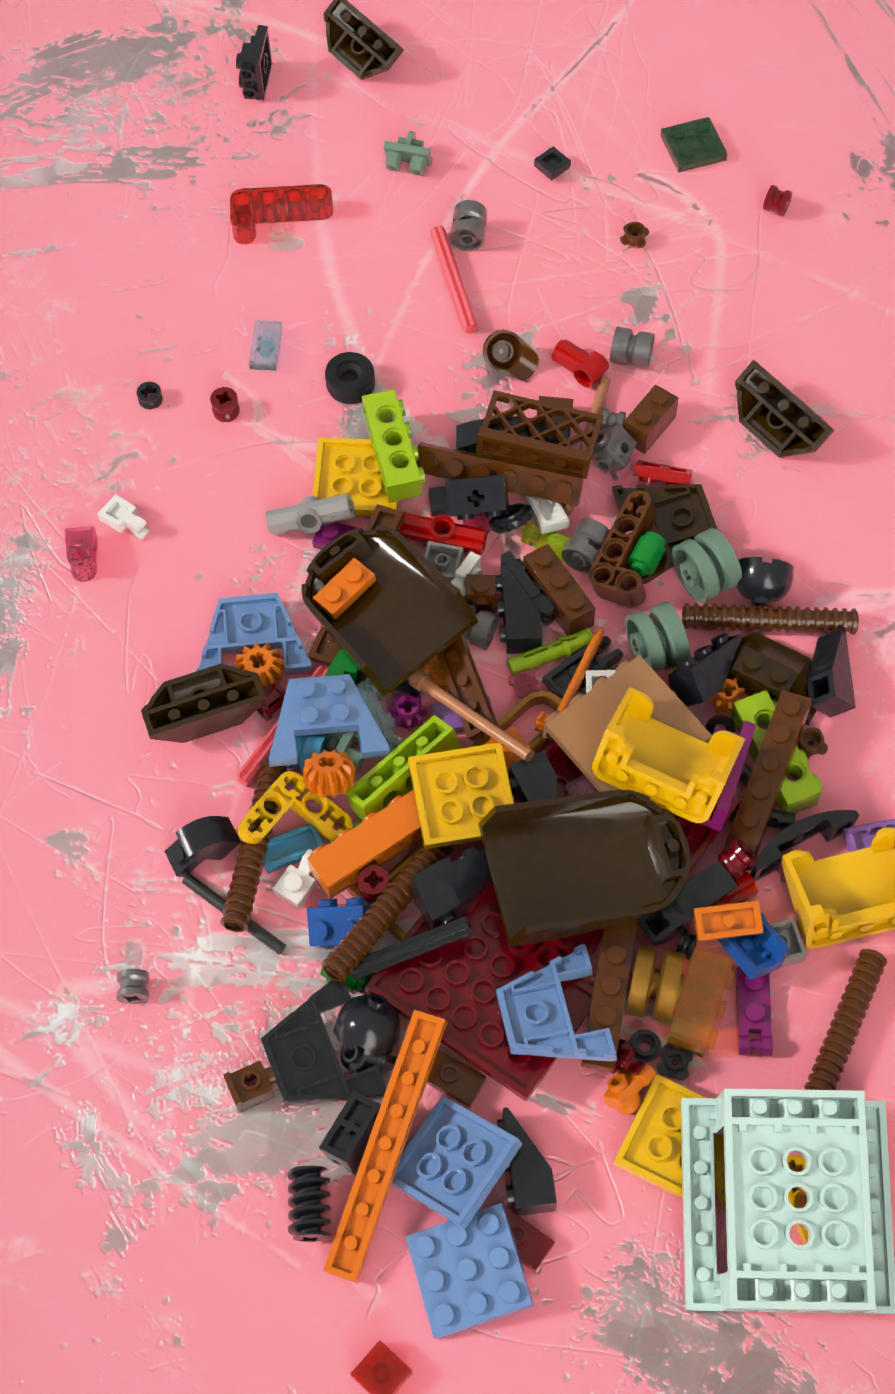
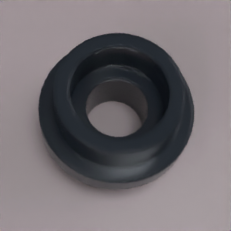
[629,1030,661,1063]

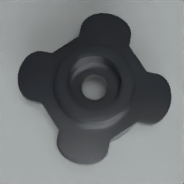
[657,1044,693,1081]

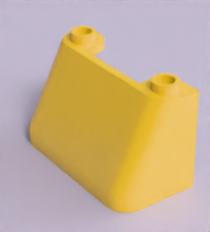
[592,686,745,823]
[782,827,895,949]

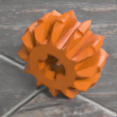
[235,642,285,691]
[302,749,356,799]

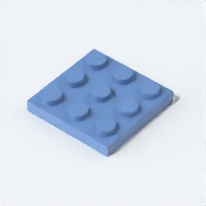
[392,1095,522,1230]
[405,1203,535,1340]

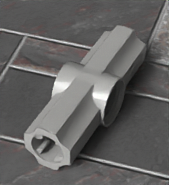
[265,494,355,535]

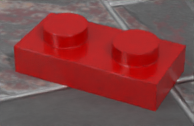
[633,460,693,485]

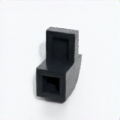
[164,816,241,877]

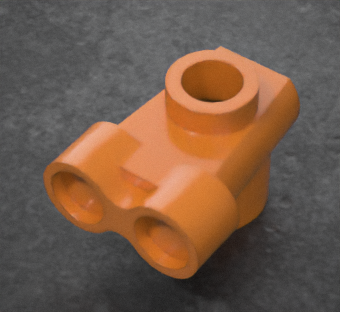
[603,1063,656,1115]

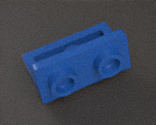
[307,897,374,946]
[717,913,790,981]

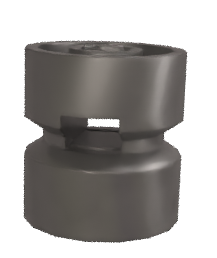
[450,200,487,251]
[609,326,655,369]
[562,518,610,574]
[464,604,499,651]

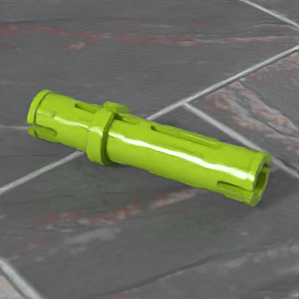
[506,628,593,677]

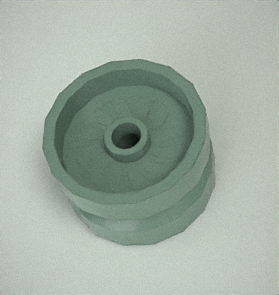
[672,527,742,603]
[625,601,690,672]

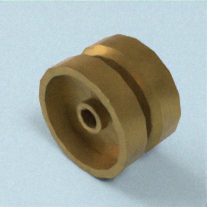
[626,944,684,1024]

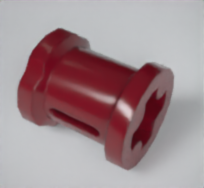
[257,682,286,722]

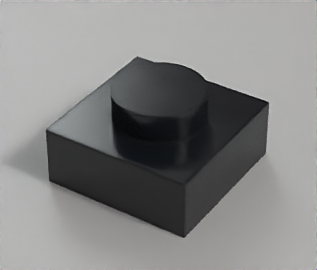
[534,146,571,181]

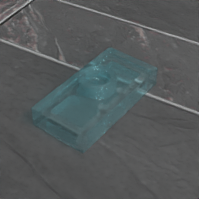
[248,320,283,371]

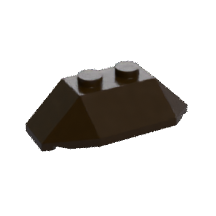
[323,0,404,80]
[735,359,835,458]
[726,632,817,725]
[141,664,267,743]

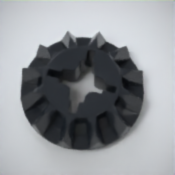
[489,503,533,533]

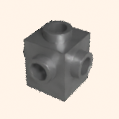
[592,425,637,473]

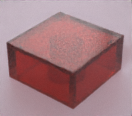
[350,1340,413,1394]

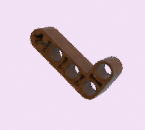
[589,490,656,608]

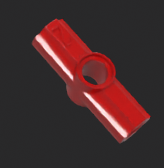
[399,512,487,555]

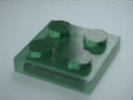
[660,117,727,173]

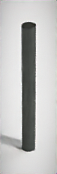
[182,873,286,955]

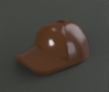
[482,329,539,381]

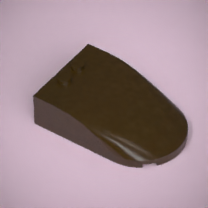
[301,526,479,697]
[478,790,690,948]

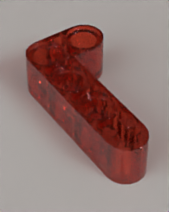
[230,184,334,244]

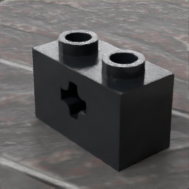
[445,474,510,520]

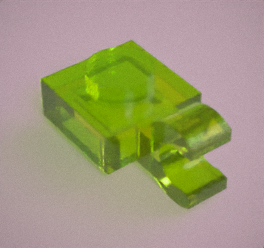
[520,523,570,563]

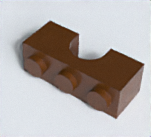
[523,544,596,636]

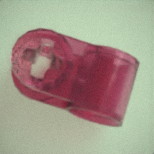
[65,525,98,582]

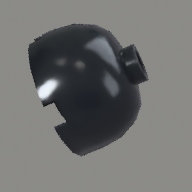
[736,557,794,607]
[333,993,400,1057]

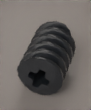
[288,1165,331,1242]

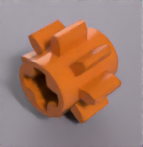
[707,678,745,715]

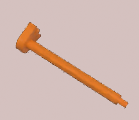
[534,628,604,737]

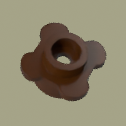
[620,222,649,248]
[797,728,828,759]

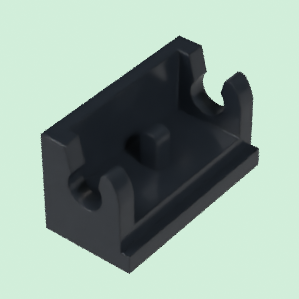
[319,1091,381,1175]

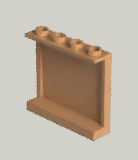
[542,655,712,792]

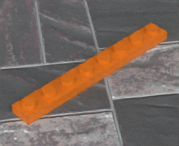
[323,1010,447,1284]

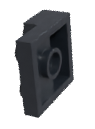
[236,25,273,100]

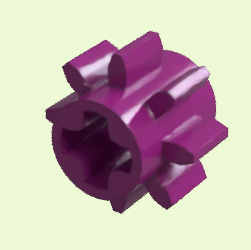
[389,692,427,732]

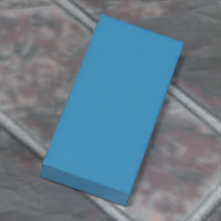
[264,824,324,874]

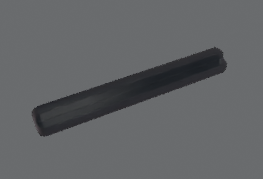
[351,916,473,980]

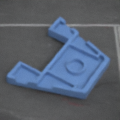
[196,593,312,674]
[269,674,390,767]
[496,944,617,1062]

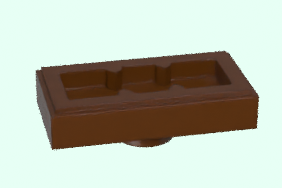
[426,1050,486,1108]

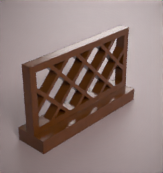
[476,390,603,479]

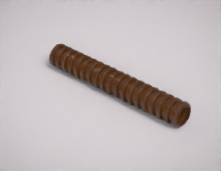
[682,603,859,635]
[220,761,287,932]
[321,844,453,982]
[804,949,887,1090]

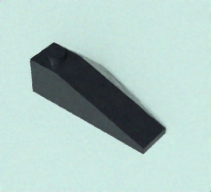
[411,847,492,929]

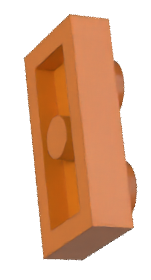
[313,558,377,620]
[693,900,764,941]

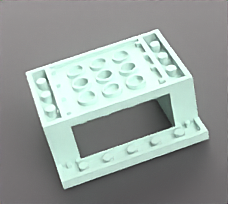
[681,1088,895,1314]

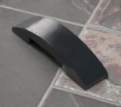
[456,417,569,452]
[750,810,859,881]

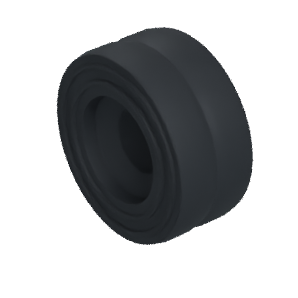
[325,352,375,404]

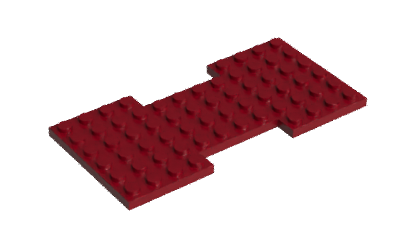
[366,742,741,1102]

